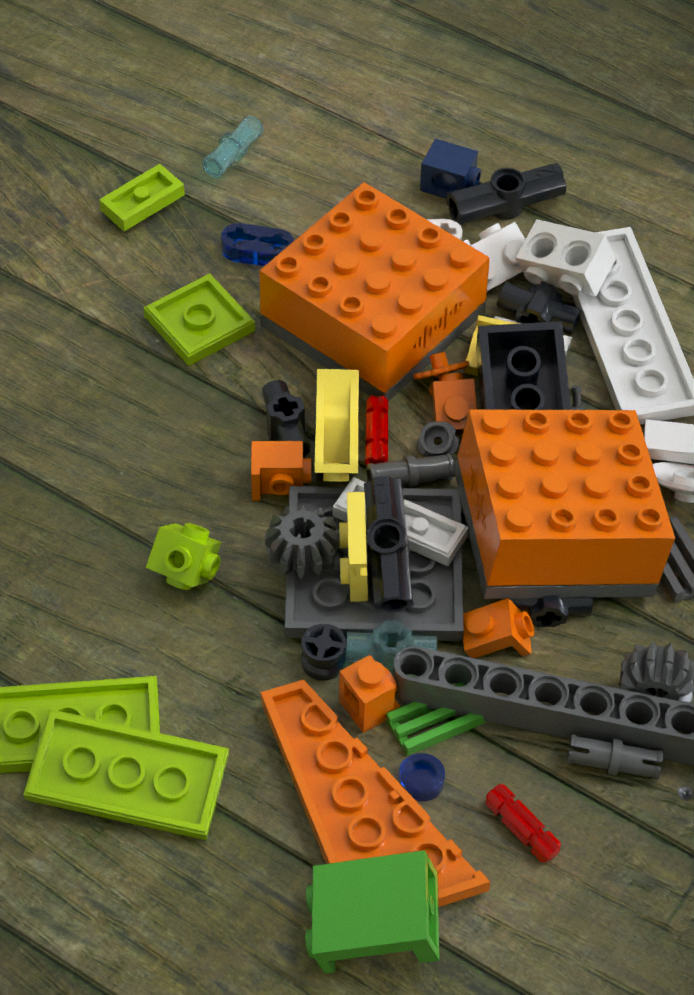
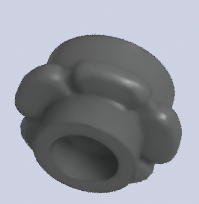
[417,421,459,457]

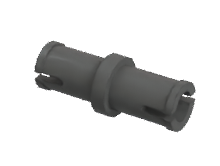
[366,453,455,488]
[566,734,663,780]

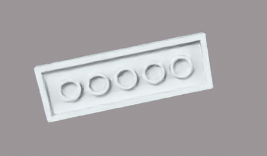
[572,227,694,425]

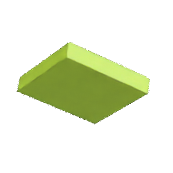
[143,273,255,366]

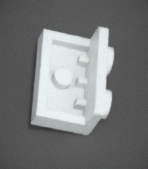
[463,222,525,292]

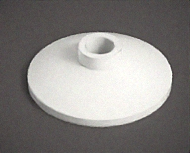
[653,462,694,503]

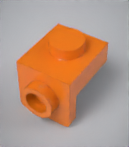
[429,373,477,432]
[463,598,534,658]

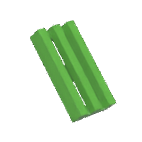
[386,682,487,756]

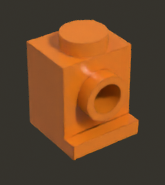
[251,441,311,501]
[339,655,401,733]

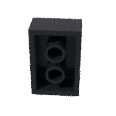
[476,321,571,410]

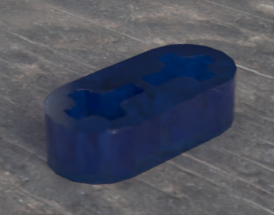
[221,223,294,266]

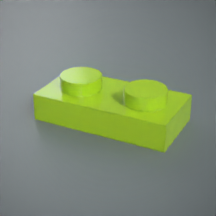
[99,164,185,232]

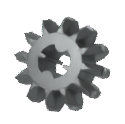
[265,503,340,580]
[619,641,694,703]

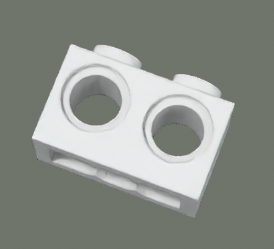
[515,219,616,297]

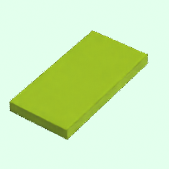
[0,676,160,774]
[23,709,229,841]

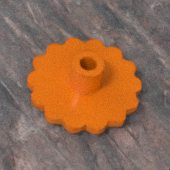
[413,352,470,380]

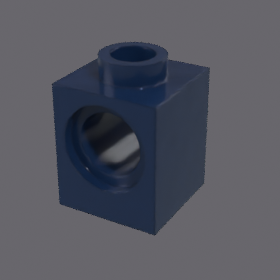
[420,139,482,199]

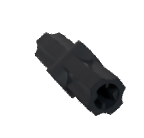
[447,163,567,224]
[364,475,414,613]

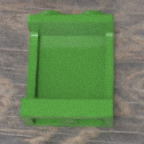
[305,850,439,974]

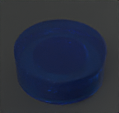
[398,753,445,802]

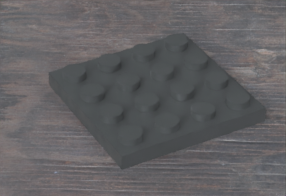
[285,486,464,641]

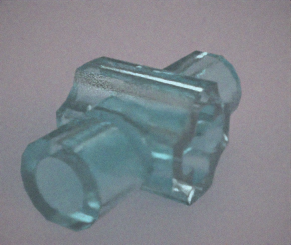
[346,620,437,674]

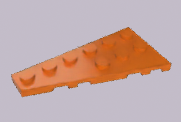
[261,679,491,907]

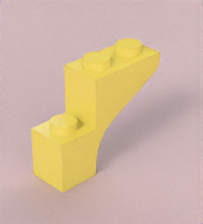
[315,369,359,481]

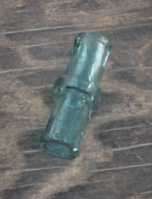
[202,116,264,178]

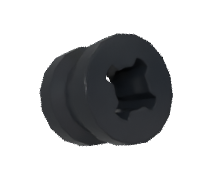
[301,624,346,680]

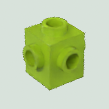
[146,523,222,590]

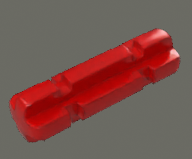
[365,395,389,465]
[485,784,561,863]

